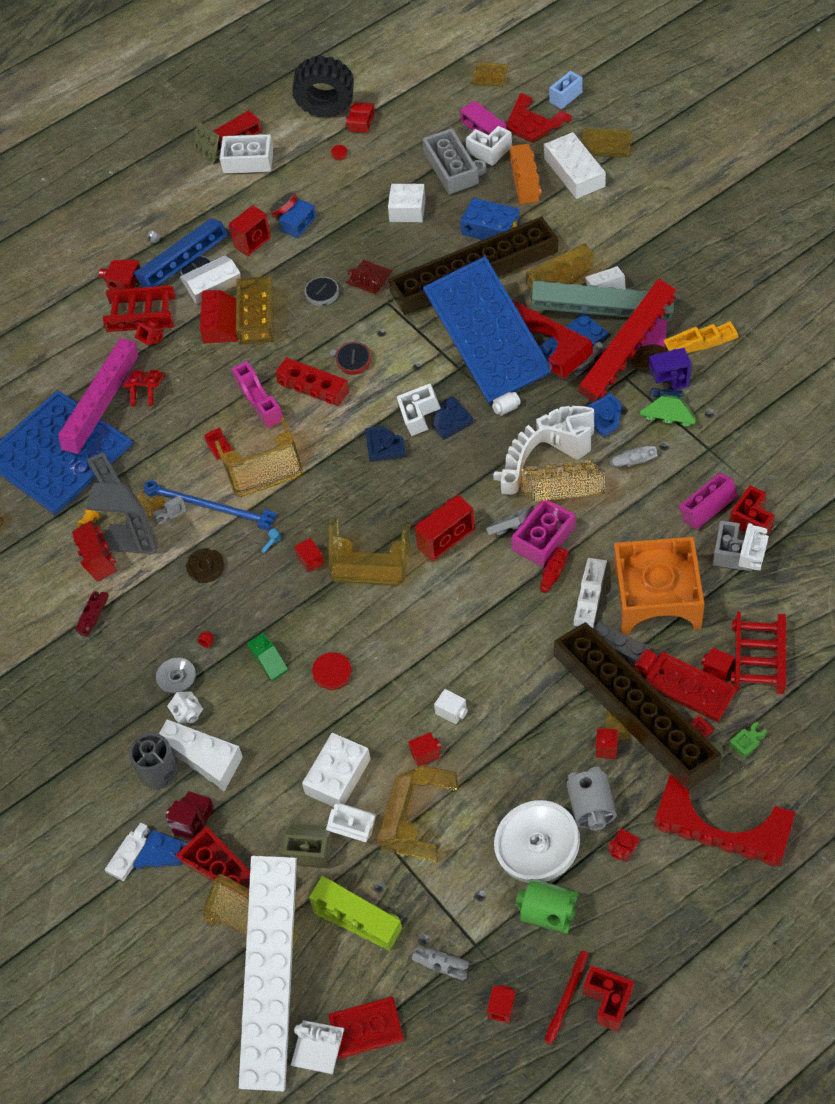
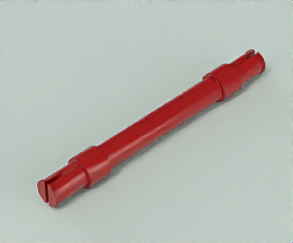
[544,950,590,1045]

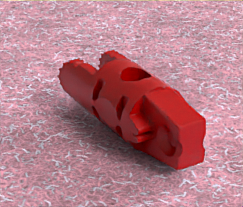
[539,547,569,594]

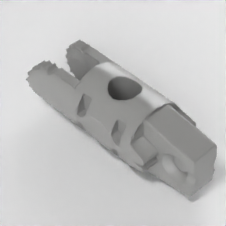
[609,446,658,468]
[412,946,469,980]

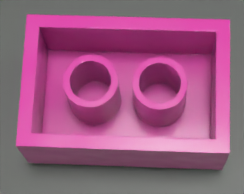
[511,497,576,568]

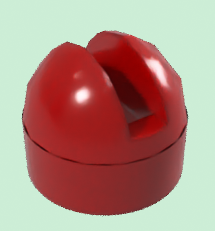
[197,631,214,648]

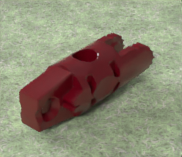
[76,591,109,637]

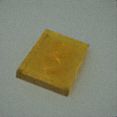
[581,129,632,157]

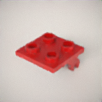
[123,370,166,407]

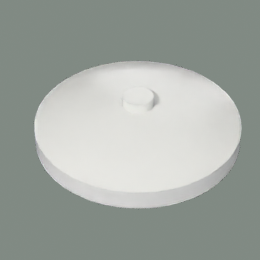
[494,800,580,883]

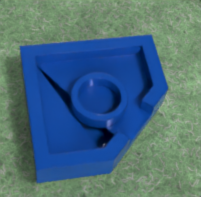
[587,393,622,438]

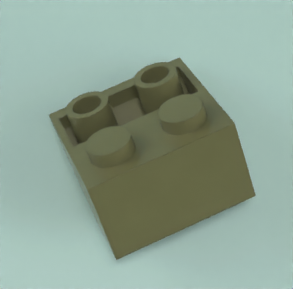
[282,823,333,868]

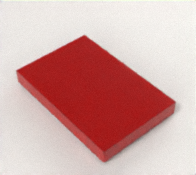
[328,996,404,1059]

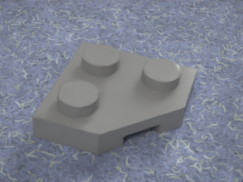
[486,505,534,535]

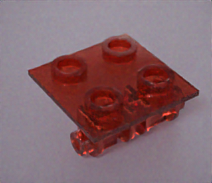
[346,260,393,295]

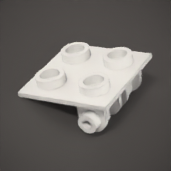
[291,1020,344,1074]

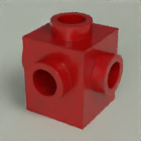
[135,319,165,345]

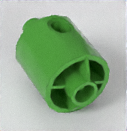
[515,879,579,934]

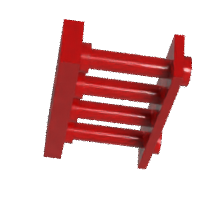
[103,286,176,332]
[730,611,786,695]

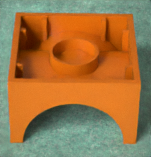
[613,537,704,635]

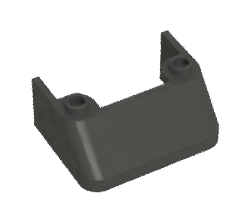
[86,483,158,554]

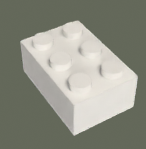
[220,134,273,173]
[302,733,371,807]

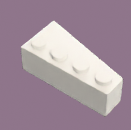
[159,720,243,792]

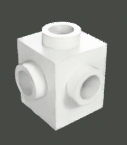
[167,692,203,724]

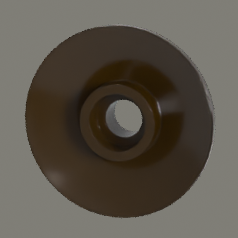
[631,344,666,370]

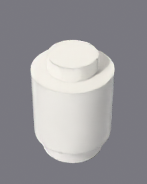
[492,392,520,416]

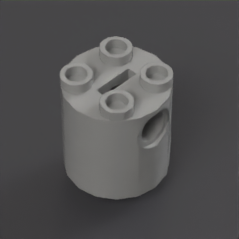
[567,767,617,830]

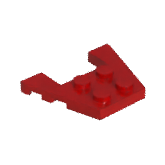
[506,93,572,143]

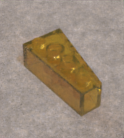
[526,243,594,291]

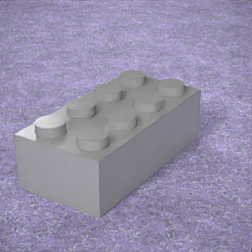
[422,128,479,194]

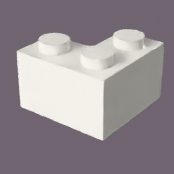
[466,126,512,166]
[397,383,441,436]

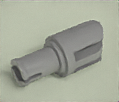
[573,342,605,376]

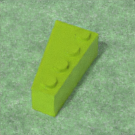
[309,875,402,951]

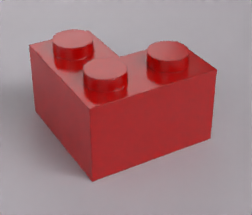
[729,485,775,535]
[583,965,634,1032]

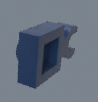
[650,388,683,397]

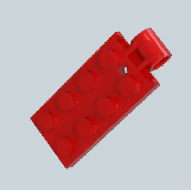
[634,649,738,723]

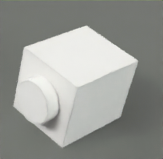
[434,689,468,724]

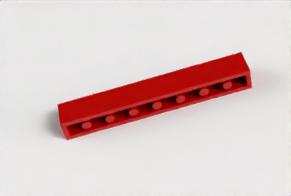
[577,278,676,402]

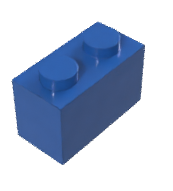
[279,199,316,238]

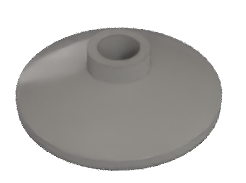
[156,657,196,693]

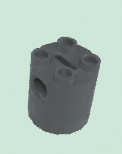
[129,733,179,790]

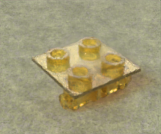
[472,62,508,87]

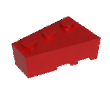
[72,521,117,582]

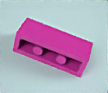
[460,100,507,135]
[679,472,738,529]

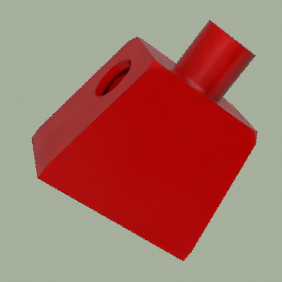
[99,260,141,290]

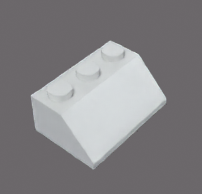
[180,255,241,305]

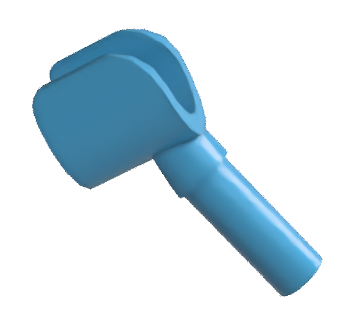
[261,528,281,553]

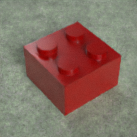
[229,205,271,257]

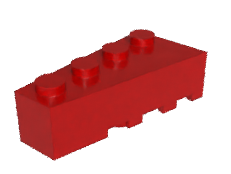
[175,826,250,903]

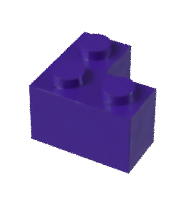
[649,347,692,390]

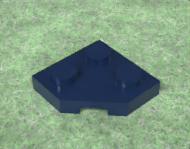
[433,396,473,440]
[365,426,406,462]

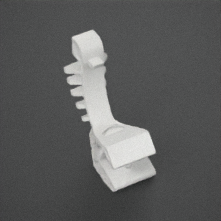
[493,406,594,495]

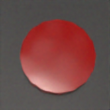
[312,652,352,690]

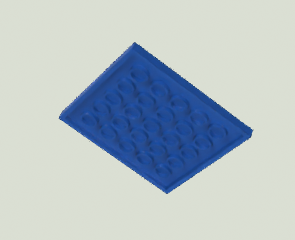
[0,390,133,515]

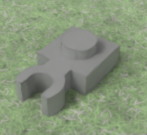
[153,496,186,525]

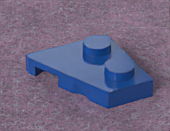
[134,830,188,869]

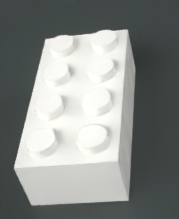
[544,132,606,199]

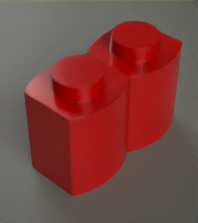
[346,101,375,133]

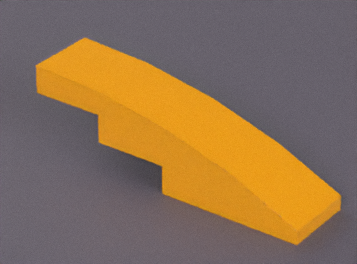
[663,321,738,353]

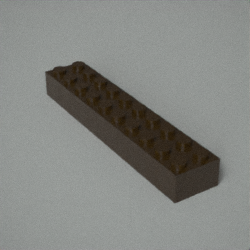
[388,216,558,315]
[554,622,722,790]

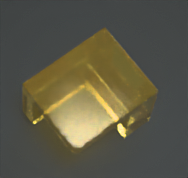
[136,493,165,519]

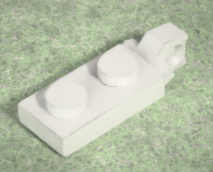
[105,823,150,881]

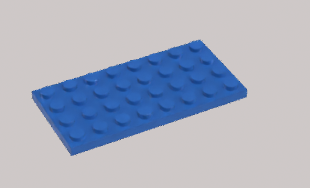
[423,256,553,405]

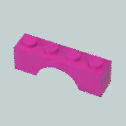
[231,361,283,429]

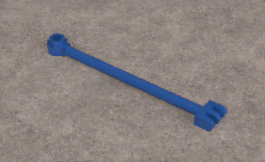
[144,480,277,531]

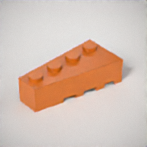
[510,144,542,204]

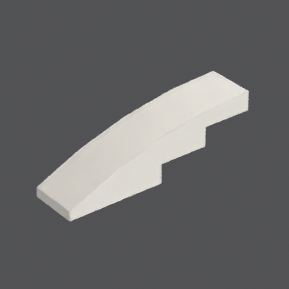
[574,558,607,628]

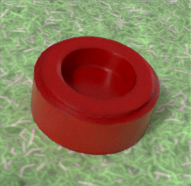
[331,145,347,160]

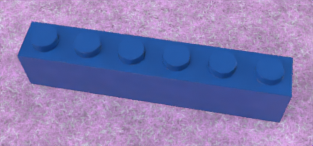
[134,218,228,288]

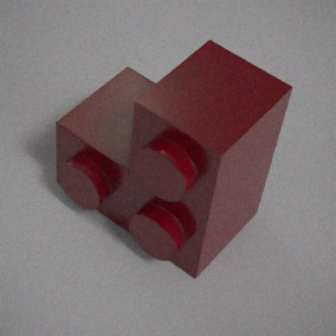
[166,791,214,841]

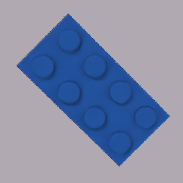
[539,314,609,363]

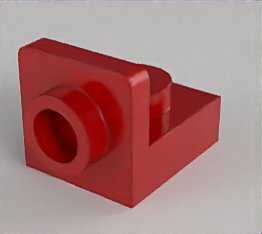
[204,427,233,460]
[608,828,640,862]

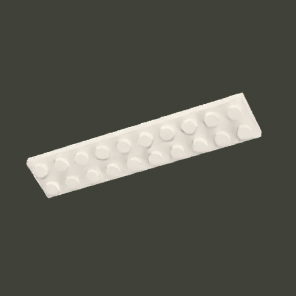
[239,856,297,1091]

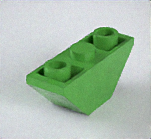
[640,394,697,426]

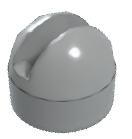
[147,229,161,244]

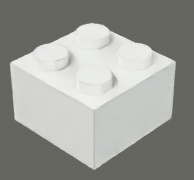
[388,184,426,222]

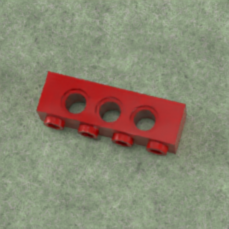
[275,357,349,406]

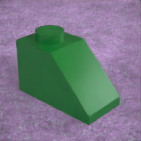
[247,633,288,682]

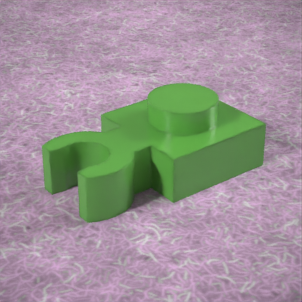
[729,722,767,758]

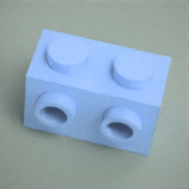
[549,71,583,110]

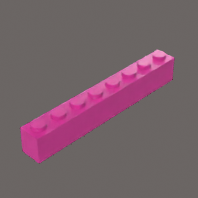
[58,338,138,454]

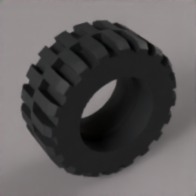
[292,55,354,118]

